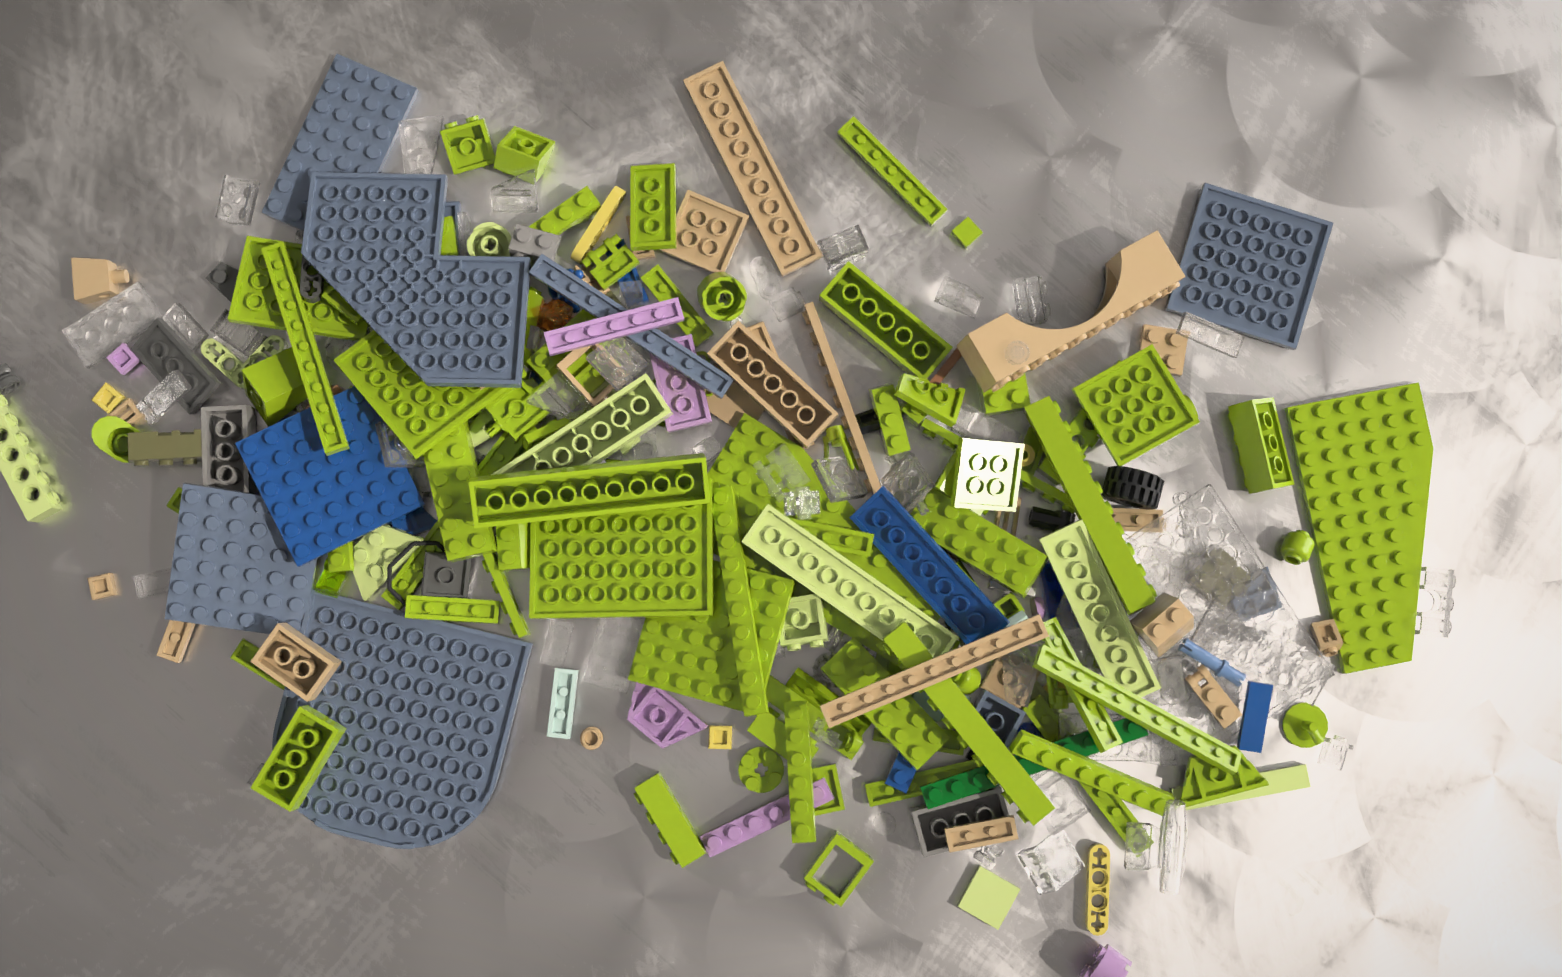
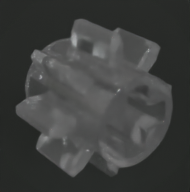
[823,625,846,653]

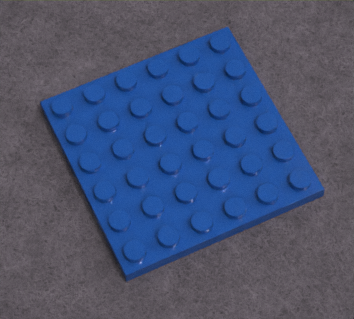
[235,386,426,567]

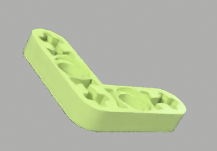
[201,335,288,389]

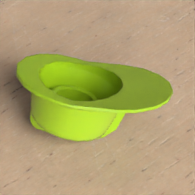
[91,416,140,463]

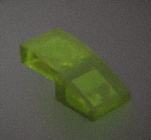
[315,557,349,598]

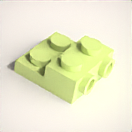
[780,594,829,651]

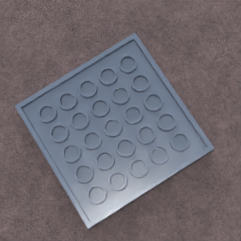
[1165,183,1333,350]
[165,483,317,634]

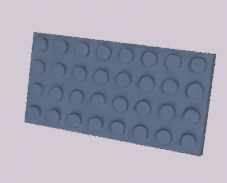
[262,54,419,232]

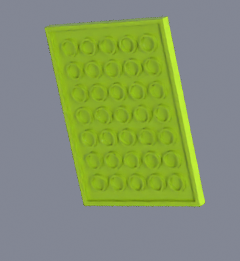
[529,478,713,619]

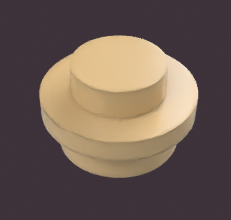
[580,727,603,750]

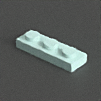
[547,668,579,739]

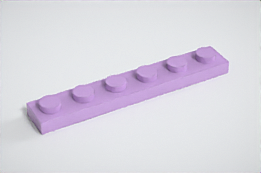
[543,297,684,356]
[700,777,834,857]

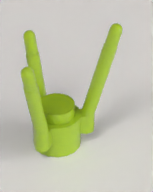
[822,425,859,471]
[1046,663,1082,709]

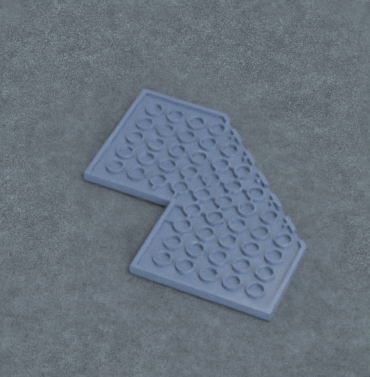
[301,172,531,388]

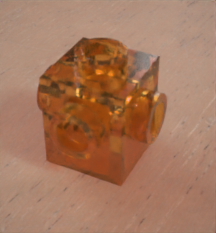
[537,299,573,332]

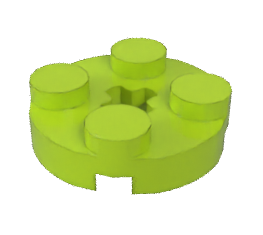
[738,746,784,793]

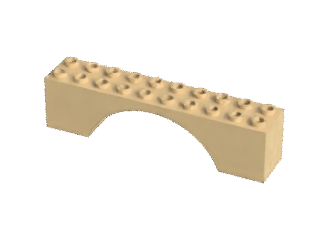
[956,230,1186,392]

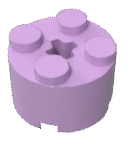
[1079,944,1132,977]

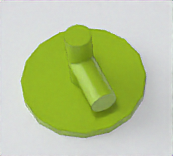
[1282,702,1328,748]

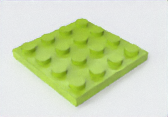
[1072,344,1200,466]

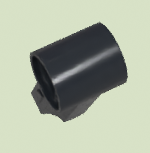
[1028,506,1076,533]

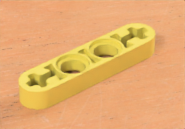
[571,186,626,265]
[1085,843,1110,936]

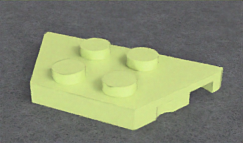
[353,524,426,601]

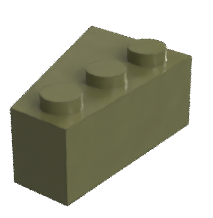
[128,429,202,466]

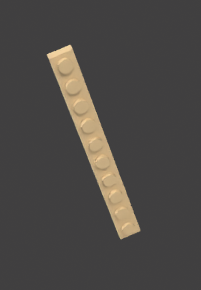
[802,302,881,495]
[820,614,1049,728]

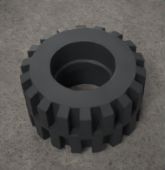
[1101,466,1165,510]

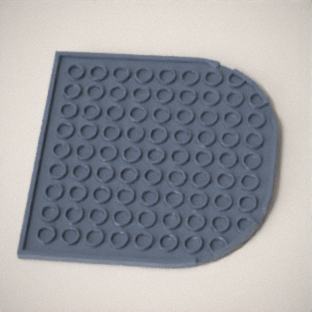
[272,589,533,849]

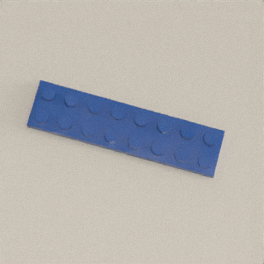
[849,486,1010,644]

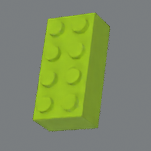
[250,705,347,812]

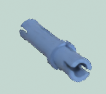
[1178,638,1246,687]

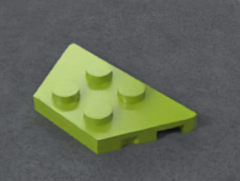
[1180,745,1269,808]

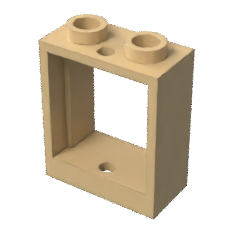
[555,344,628,408]

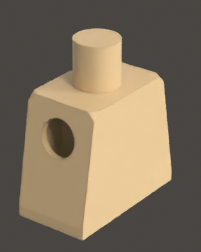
[71,258,129,304]

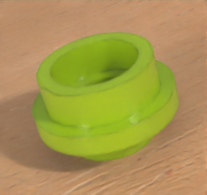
[843,730,862,753]

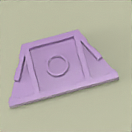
[627,682,708,749]

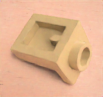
[1310,619,1343,657]

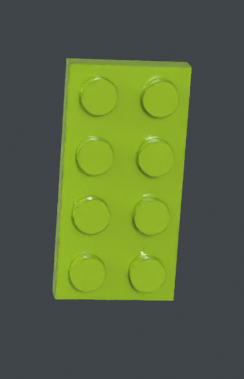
[630,163,676,251]

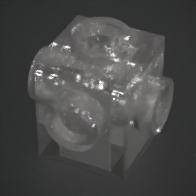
[783,487,820,520]

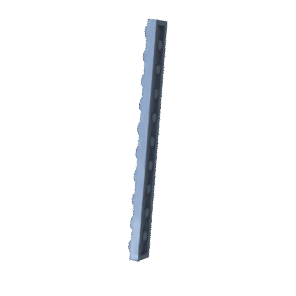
[529,254,734,399]

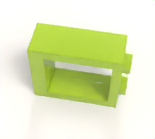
[803,831,874,907]

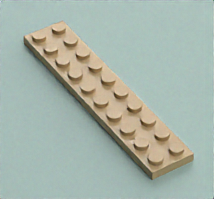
[683,61,822,277]

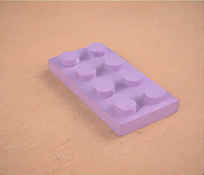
[649,334,712,433]

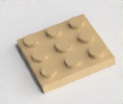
[661,190,749,273]

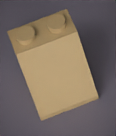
[1130,592,1194,658]

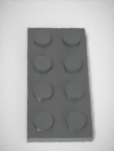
[130,318,221,415]

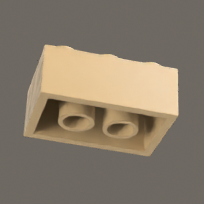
[250,622,342,702]

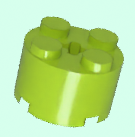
[697,272,747,321]

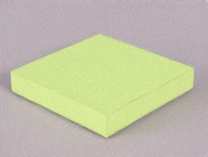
[957,865,1020,930]

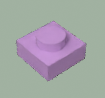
[106,343,140,375]

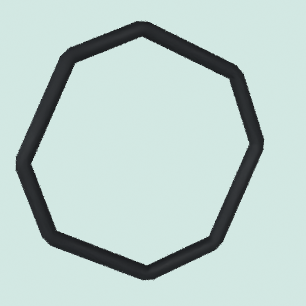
[387,541,445,607]

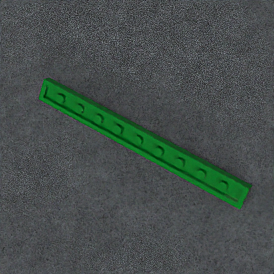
[920,717,1148,810]

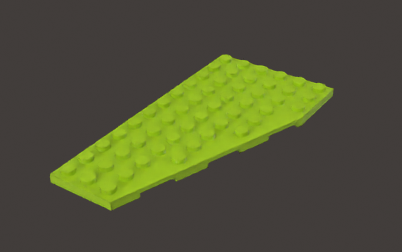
[1284,382,1434,674]
[708,413,940,666]

